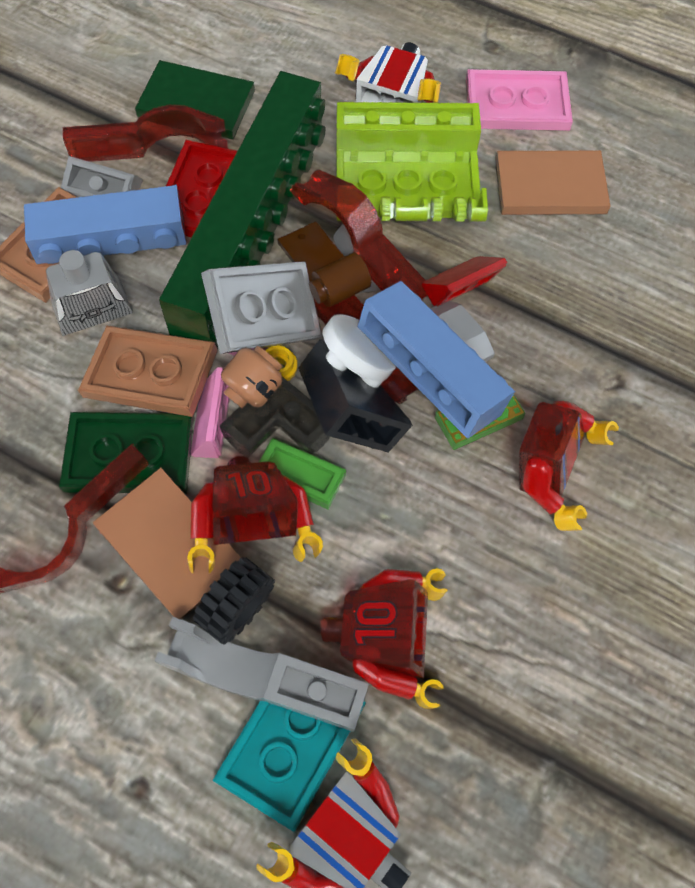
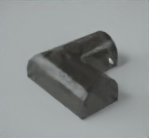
[220,377,330,457]

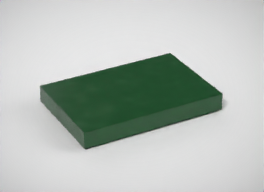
[135,60,255,140]
[59,412,194,494]

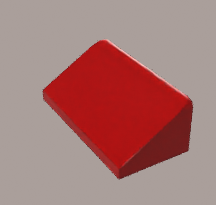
[422,256,508,307]

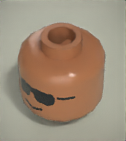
[221,346,283,409]

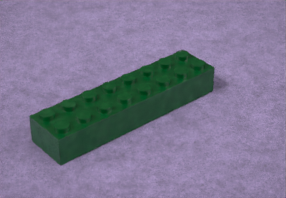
[159,71,326,349]

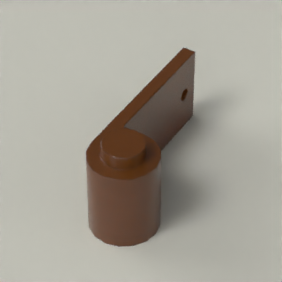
[277,221,372,308]

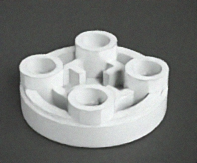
[323,314,396,388]

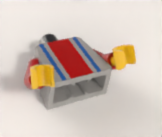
[256,738,411,888]

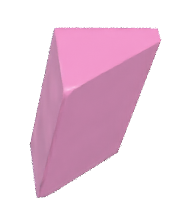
[190,367,229,458]

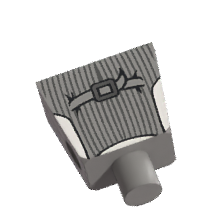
[46,250,132,336]

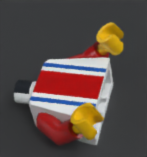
[335,42,441,103]

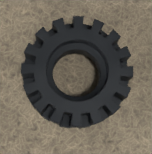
[193,557,275,645]

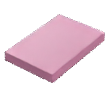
[466,69,573,131]

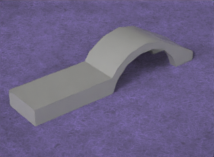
[154,617,369,732]

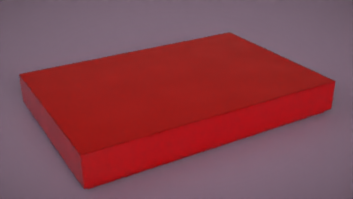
[166,140,237,238]

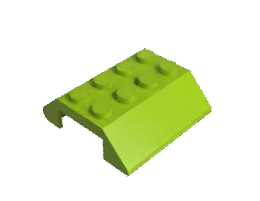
[336,102,488,222]

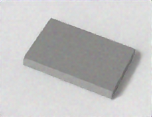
[201,262,322,354]

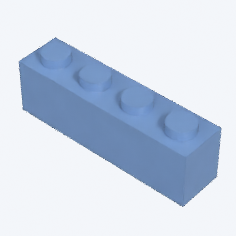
[24,185,187,264]
[357,281,515,439]

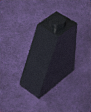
[298,339,413,453]

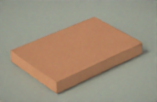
[495,150,611,215]
[0,187,77,303]
[78,325,218,417]
[92,468,241,620]

